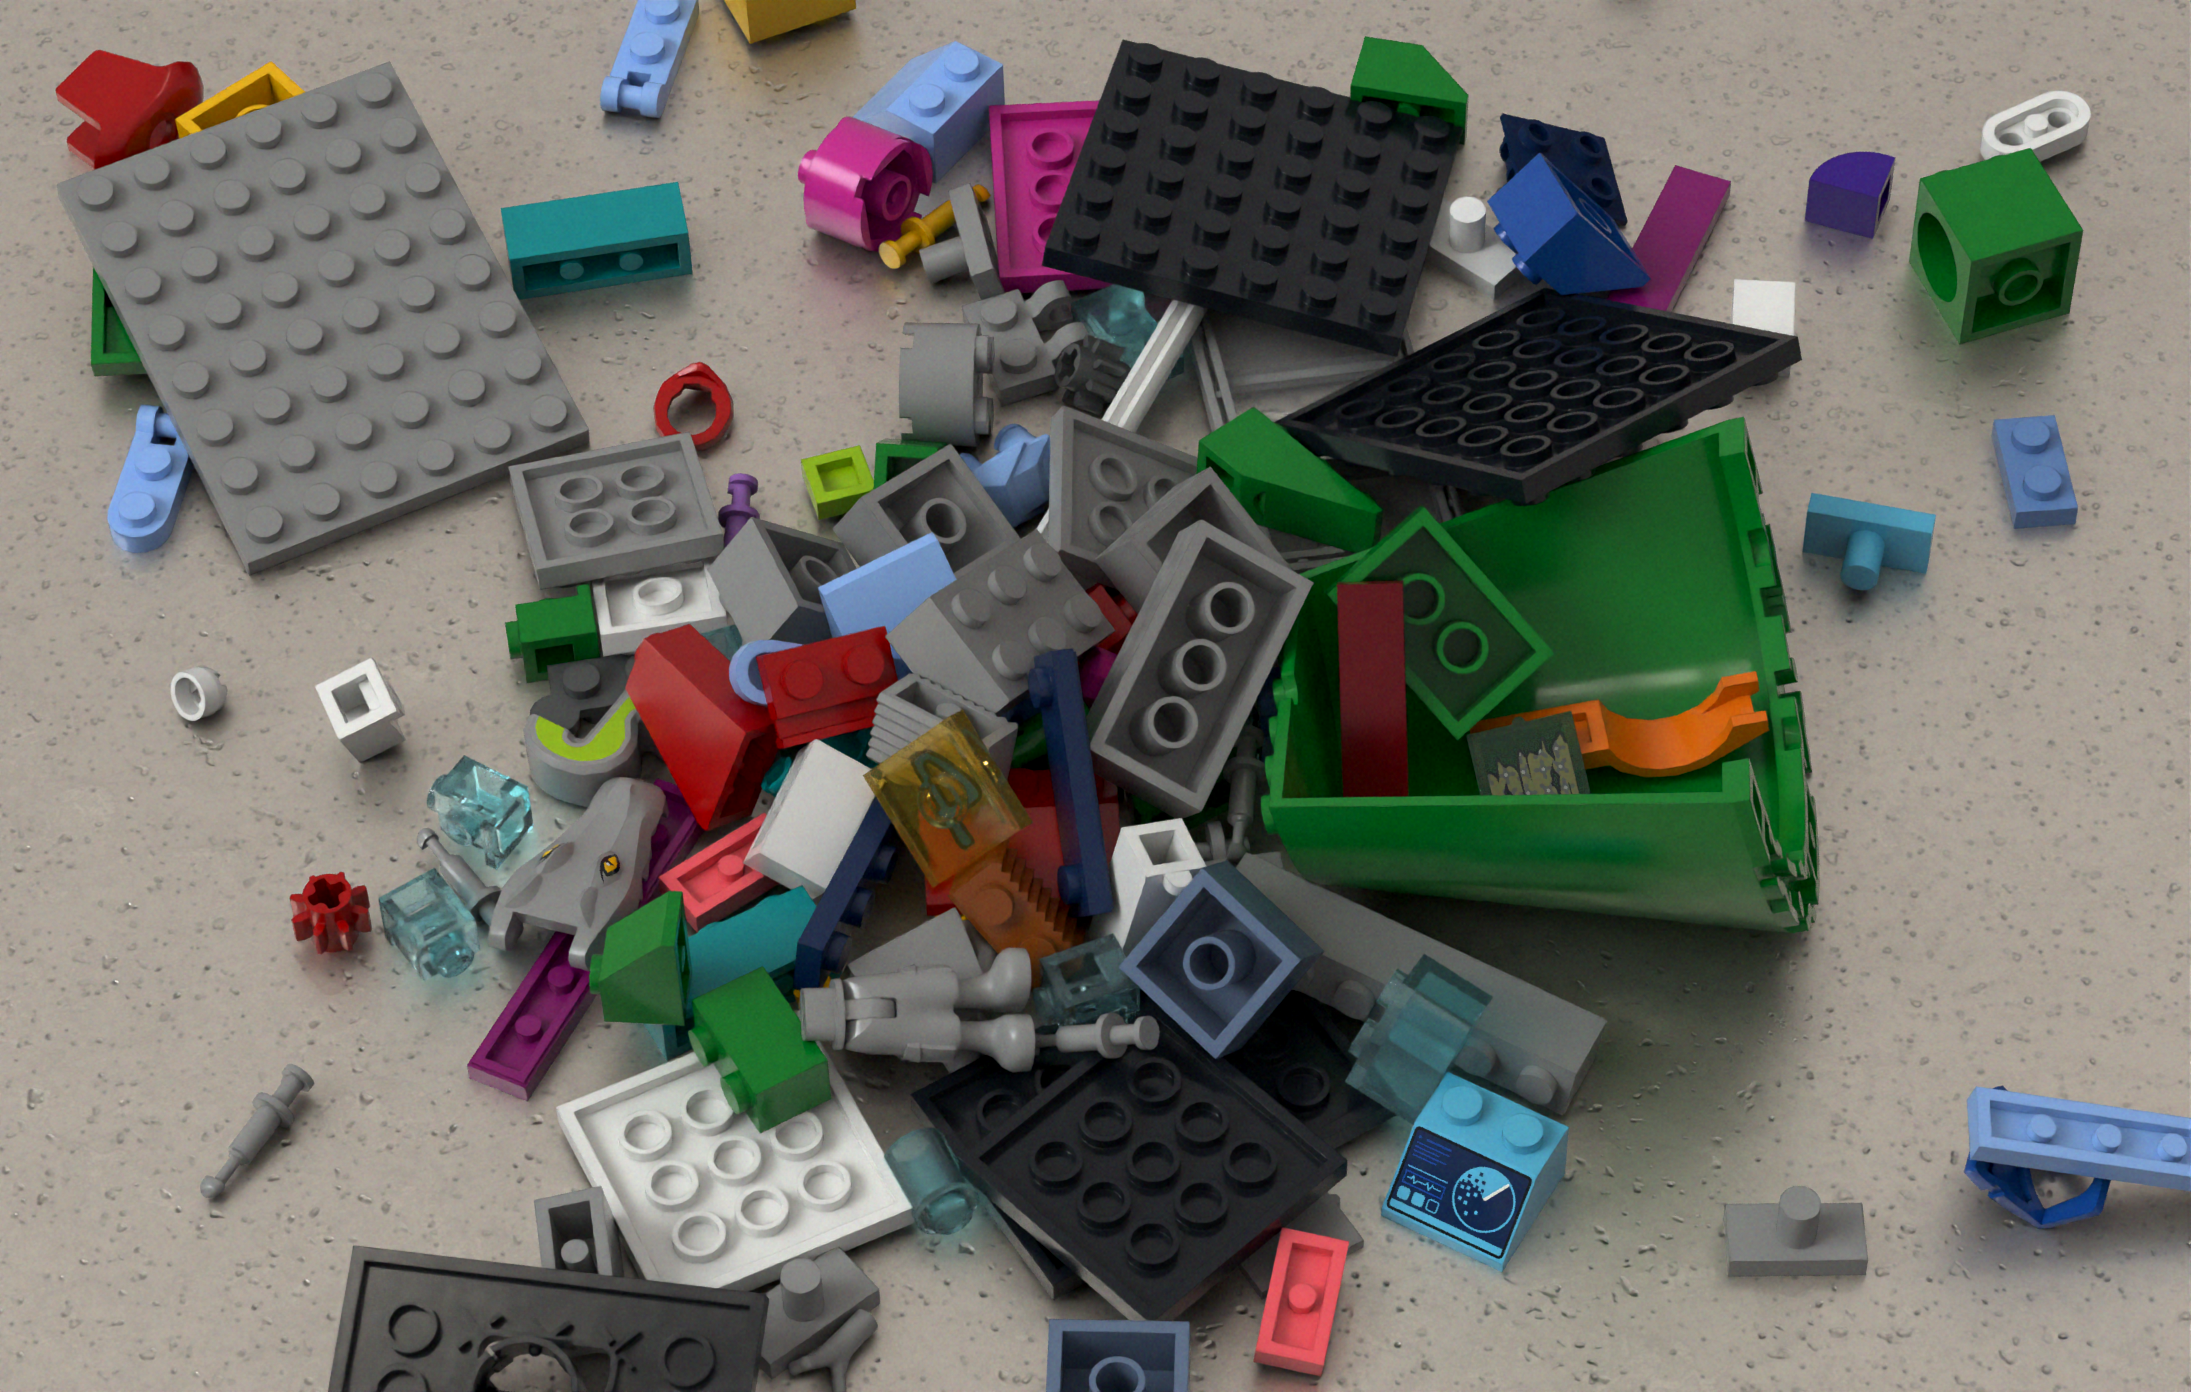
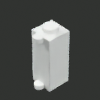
[1088,818,1207,982]

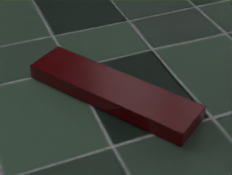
[1337,581,1409,797]

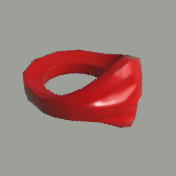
[653,362,734,451]

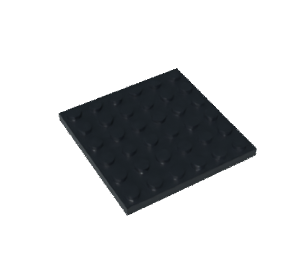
[1042,39,1463,357]
[1274,288,1802,506]

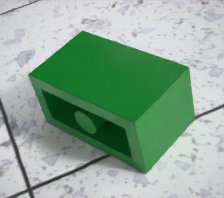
[688,966,831,1133]

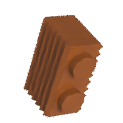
[948,838,1086,995]

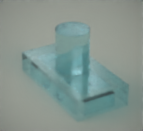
[1071,284,1184,381]

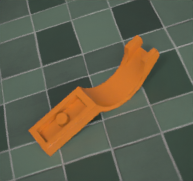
[1470,671,1769,788]

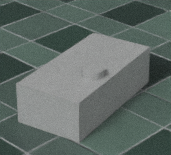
[1086,519,1314,819]

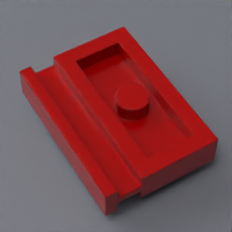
[756,626,898,749]

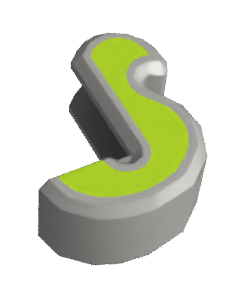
[523,690,663,807]

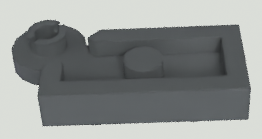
[529,654,635,735]

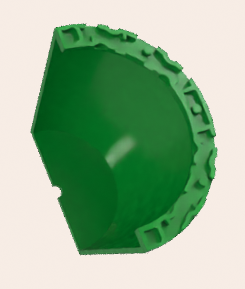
[1261,417,1820,934]

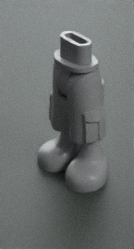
[800,948,1035,1073]

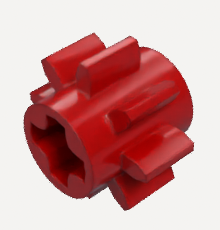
[290,872,372,955]

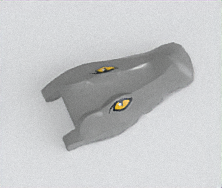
[488,777,669,971]

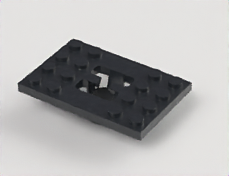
[328,1245,769,1392]

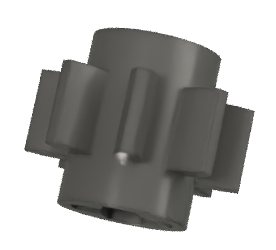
[1055,335,1131,415]

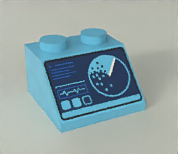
[1381,1072,1569,1272]

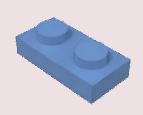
[1991,415,2078,529]

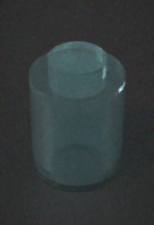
[883,1128,979,1235]

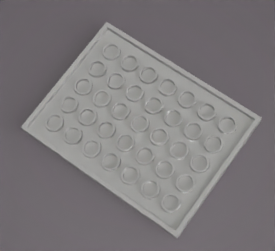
[57,61,589,576]

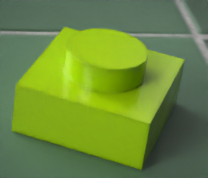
[801,445,874,520]

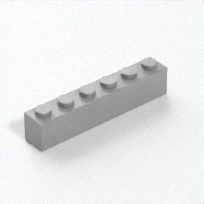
[1236,852,1607,1115]

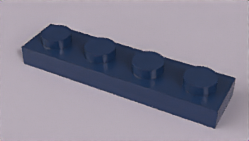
[793,773,921,991]

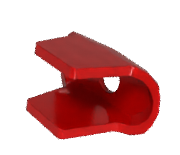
[55,50,204,170]

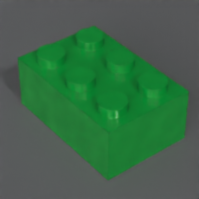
[1324,506,1555,740]

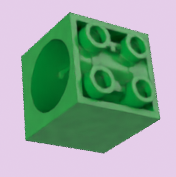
[1909,148,2083,345]

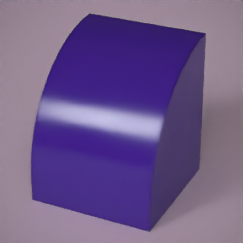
[1805,152,1896,239]

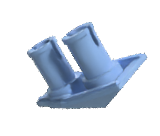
[959,424,1050,529]

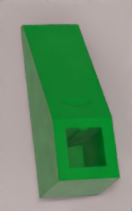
[1196,407,1383,553]

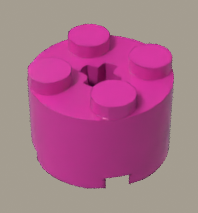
[798,116,933,252]

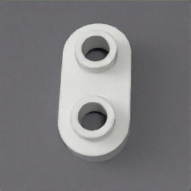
[1980,90,2091,162]

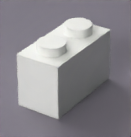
[743,739,884,900]

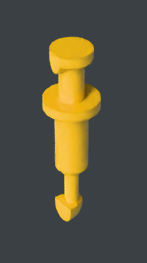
[879,184,991,269]

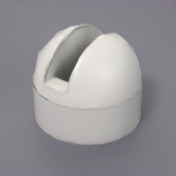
[171,667,228,721]

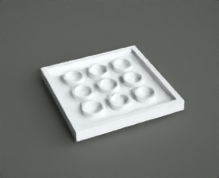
[556,1009,916,1292]

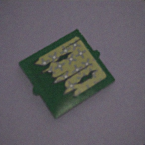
[1466,711,1591,795]

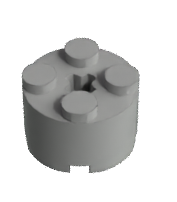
[899,322,995,447]

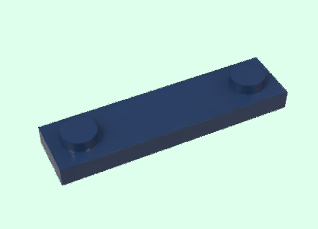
[1028,648,1114,918]

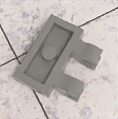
[962,280,1089,406]

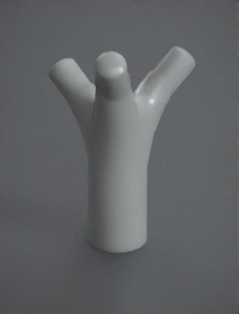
[788,1309,878,1392]

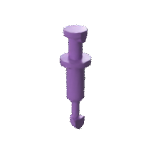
[718,473,760,547]

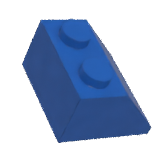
[1487,153,1651,295]

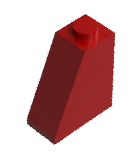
[625,624,778,831]

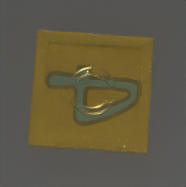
[863,709,1033,888]

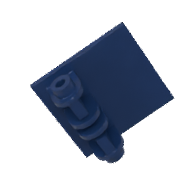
[1499,113,1628,226]

